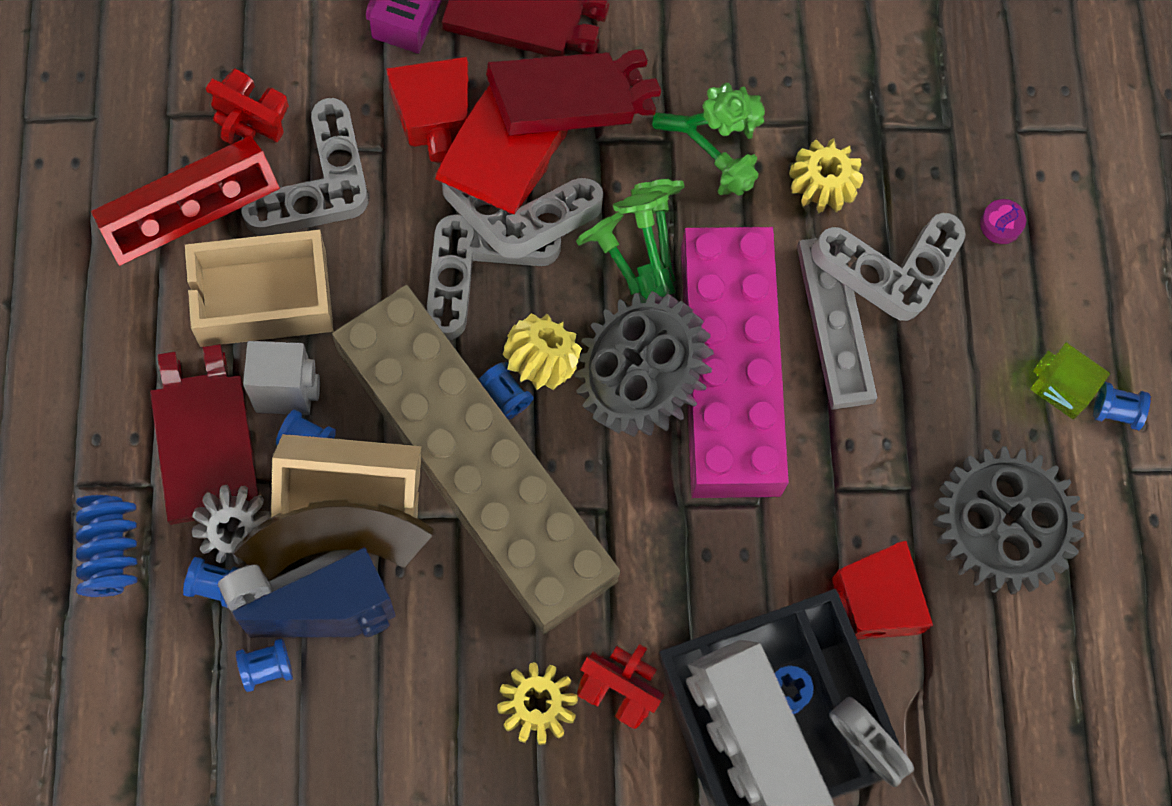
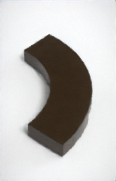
[233,500,434,581]

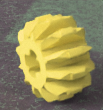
[789,138,864,213]
[502,313,582,390]
[497,663,578,745]

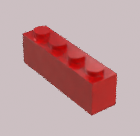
[91,136,280,266]

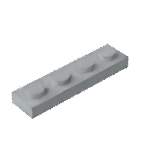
[797,238,877,410]

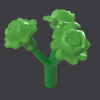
[653,83,765,196]

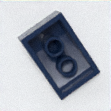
[232,548,396,638]

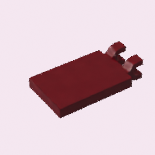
[442,0,610,57]
[486,49,661,135]
[150,344,262,525]

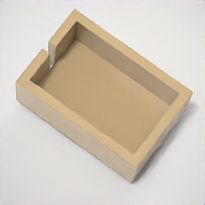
[185,230,334,347]
[271,434,422,518]

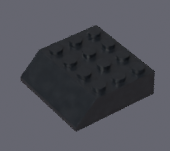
[659,589,902,806]

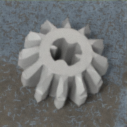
[192,485,271,564]

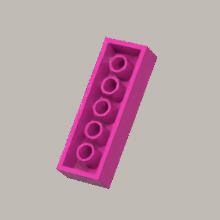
[681,227,789,498]

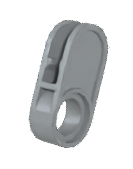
[829,697,914,787]

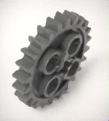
[574,291,714,437]
[933,446,1084,595]

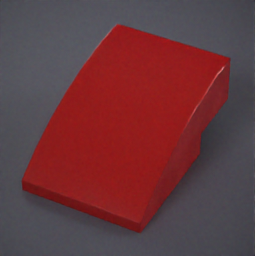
[435,85,568,215]

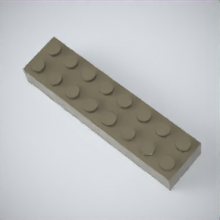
[332,285,620,635]

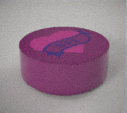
[980,199,1026,244]

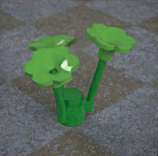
[576,179,684,300]

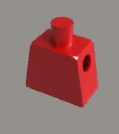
[386,57,469,163]
[832,541,933,639]

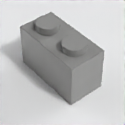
[243,341,320,415]

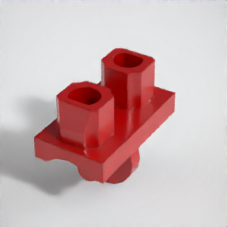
[206,68,289,145]
[577,644,665,730]

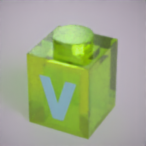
[1030,342,1111,420]

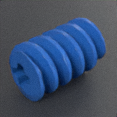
[76,495,137,597]

